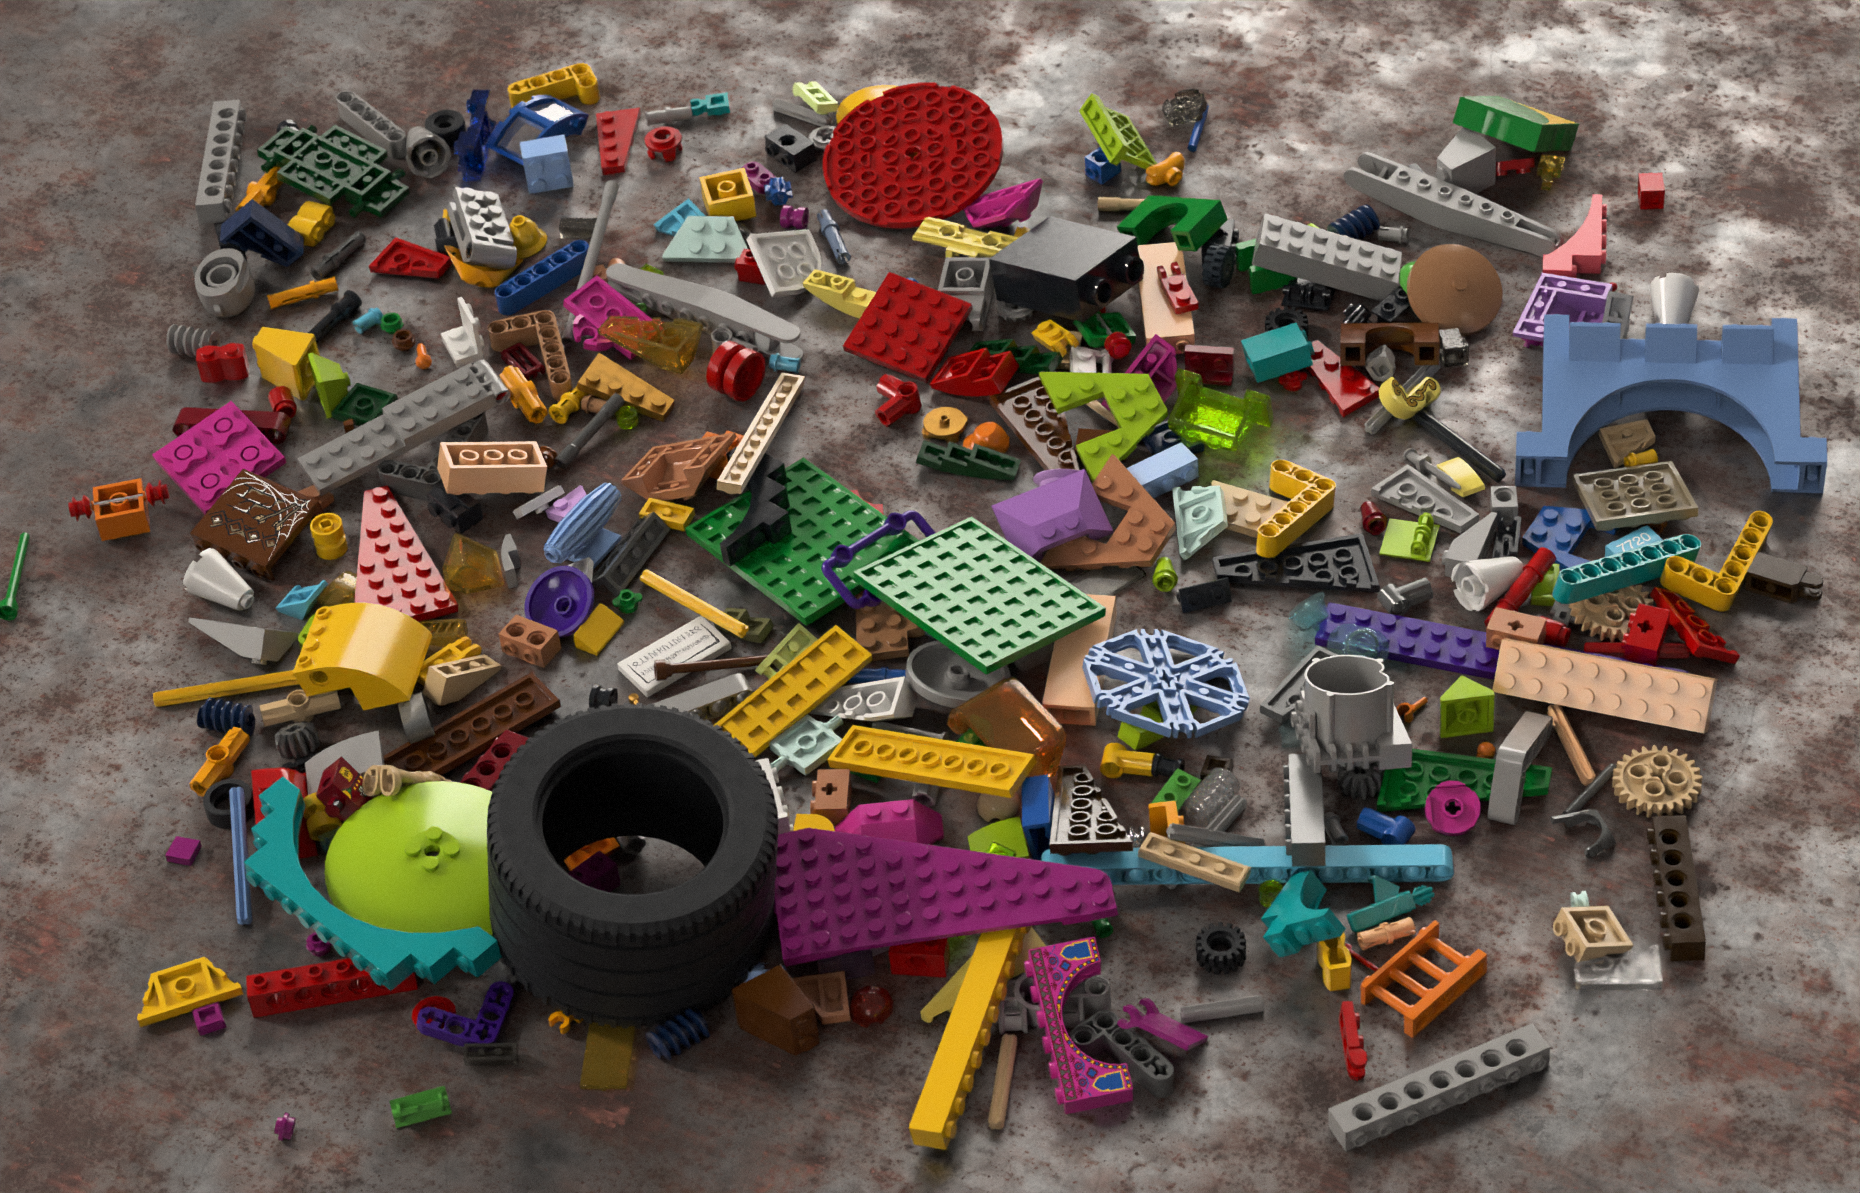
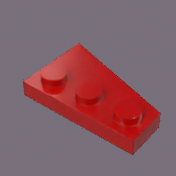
[369,237,453,278]

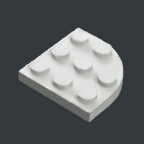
[747,229,821,297]

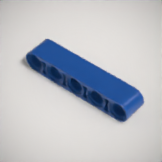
[495,240,589,315]

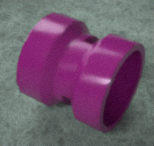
[780,205,809,229]

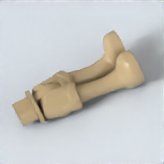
[362,765,452,797]

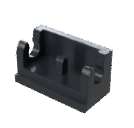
[1492,516,1521,558]

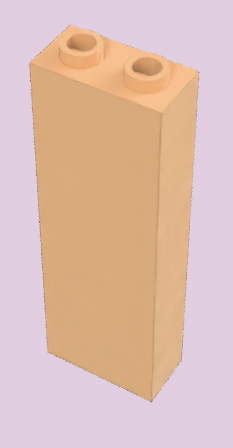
[1138,242,1195,354]
[1042,594,1117,726]

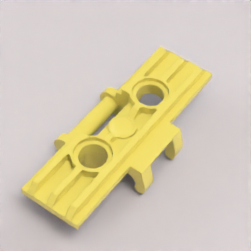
[912,217,1019,257]

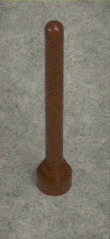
[654,655,774,681]

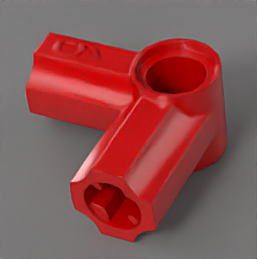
[875,374,922,427]

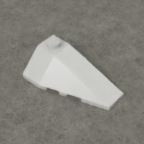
[809,676,918,721]

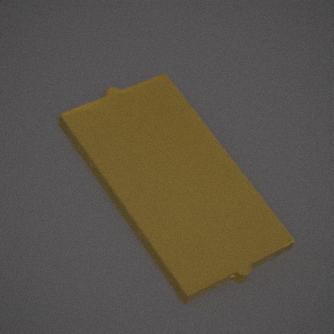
[580,1022,635,1091]

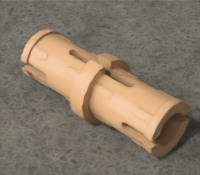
[1357,917,1415,950]

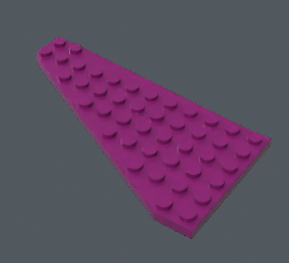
[774,828,1118,967]

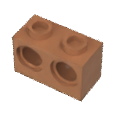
[499,615,561,668]

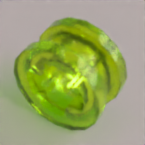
[616,406,639,429]
[1259,880,1283,908]

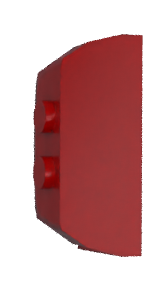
[251,767,318,859]

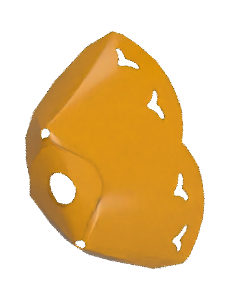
[444,245,524,288]

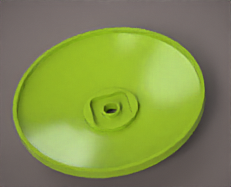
[325,781,494,938]

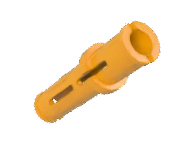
[267,276,339,310]

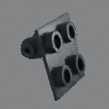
[1281,278,1336,311]

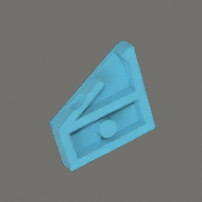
[654,198,705,236]

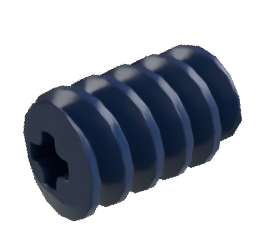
[1327,204,1380,240]
[196,697,256,737]
[646,1006,710,1061]

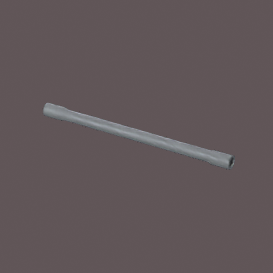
[561,181,619,347]

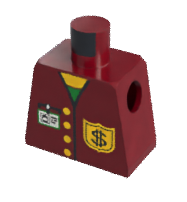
[316,756,372,821]

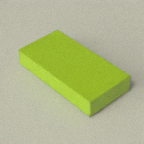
[1531,564,1560,606]

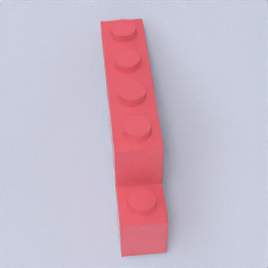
[1543,194,1607,278]

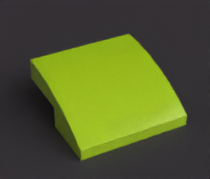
[967,816,1029,859]

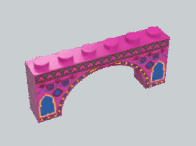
[1024,937,1133,1114]

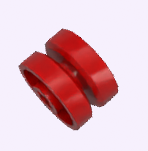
[706,341,766,402]

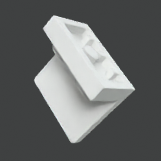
[441,297,485,368]

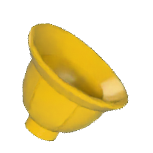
[509,215,547,259]

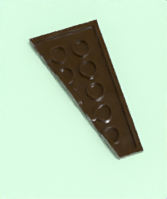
[1050,765,1133,856]

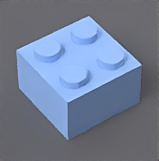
[520,135,574,194]

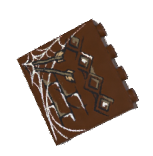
[190,469,324,581]

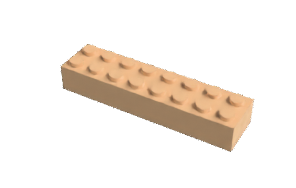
[1493,638,1718,733]

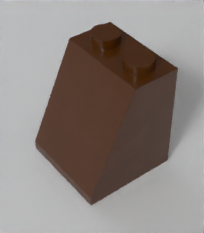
[732,964,820,1056]

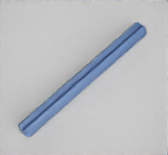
[229,787,252,925]

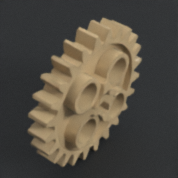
[1569,585,1654,642]
[1612,745,1702,818]

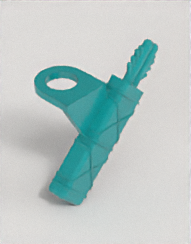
[1347,875,1435,932]

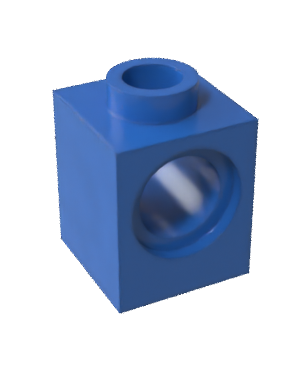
[1085,147,1121,184]

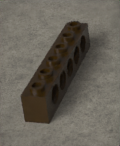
[1647,815,1706,961]

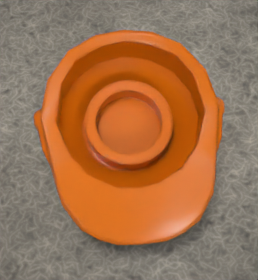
[963,422,1010,454]

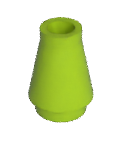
[1152,557,1178,592]

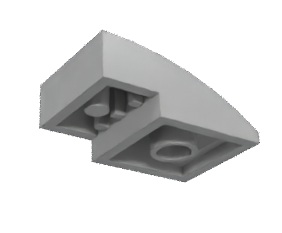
[305,730,384,795]

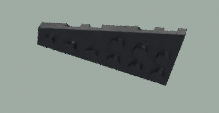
[1212,533,1380,593]

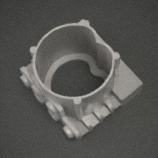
[1291,655,1412,773]

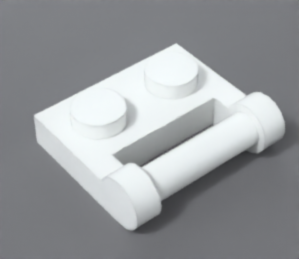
[1070,346,1114,373]

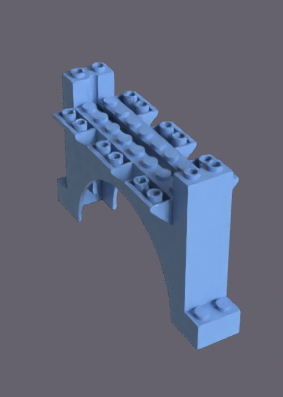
[1515,314,1827,493]

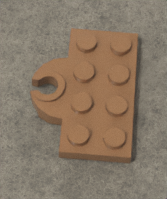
[855,590,925,661]

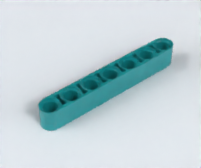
[1552,534,1701,604]

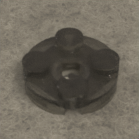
[1162,88,1208,126]

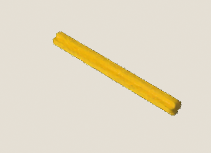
[640,569,749,638]
[153,670,299,707]

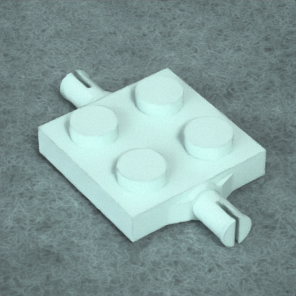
[769,714,843,776]

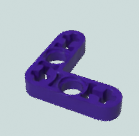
[416,981,513,1053]

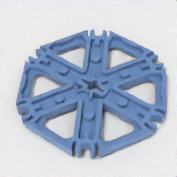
[1082,629,1250,738]

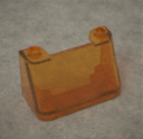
[947,677,1066,778]

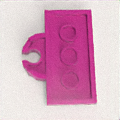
[563,275,664,360]

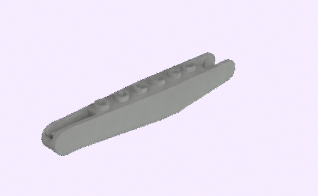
[1344,152,1564,257]
[606,263,803,361]

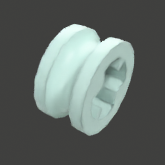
[1570,891,1589,907]

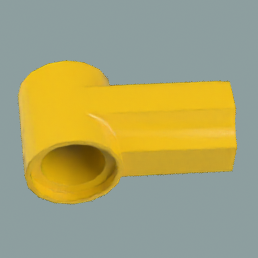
[1100,743,1155,778]

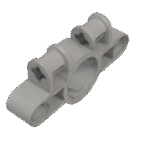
[998,972,1111,1035]

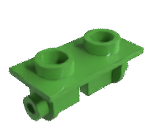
[1151,768,1201,812]
[389,1086,452,1128]

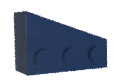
[220,199,304,267]

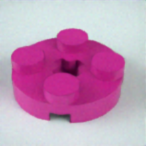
[1425,781,1481,836]

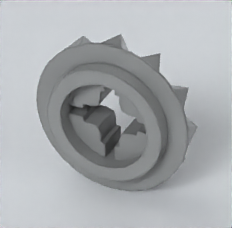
[809,126,836,151]
[997,301,1034,322]

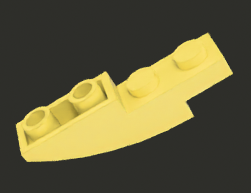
[803,269,876,319]

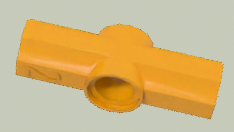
[235,167,284,212]
[499,365,548,424]
[189,727,250,797]

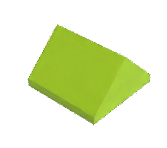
[1440,675,1495,738]

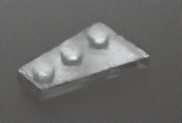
[1574,945,1662,991]

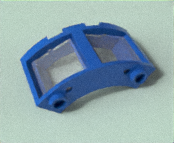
[486,95,589,166]

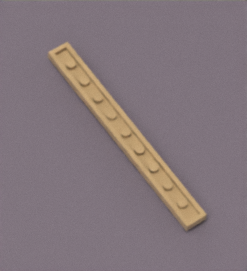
[717,373,805,494]

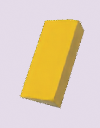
[574,603,624,656]

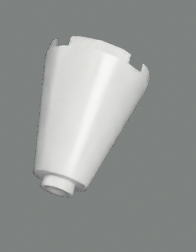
[1650,273,1699,324]
[183,548,254,611]
[1451,556,1524,611]

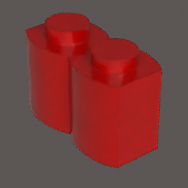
[196,343,249,383]

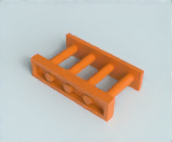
[1360,920,1487,1038]

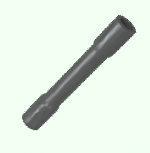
[554,393,625,469]

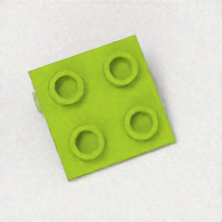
[1379,512,1440,562]

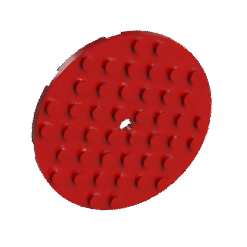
[823,82,1004,229]

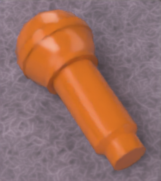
[415,343,432,370]
[1476,742,1496,759]

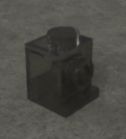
[1439,328,1469,367]

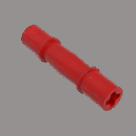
[1484,547,1556,627]

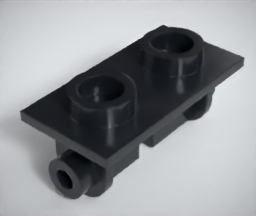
[1371,285,1411,323]
[1176,577,1232,613]

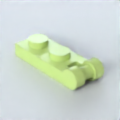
[793,82,838,115]
[755,623,818,679]

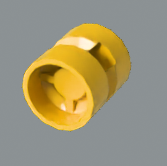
[310,513,348,560]
[303,792,342,841]

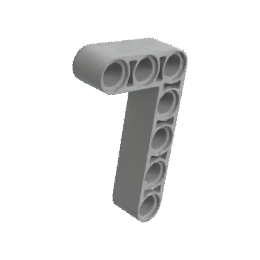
[1488,711,1553,825]

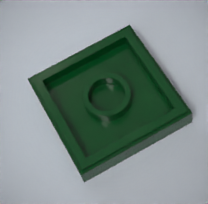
[331,383,398,426]

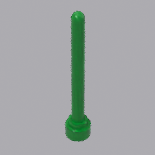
[0,532,30,620]

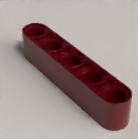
[173,407,292,444]

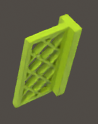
[1079,93,1157,169]

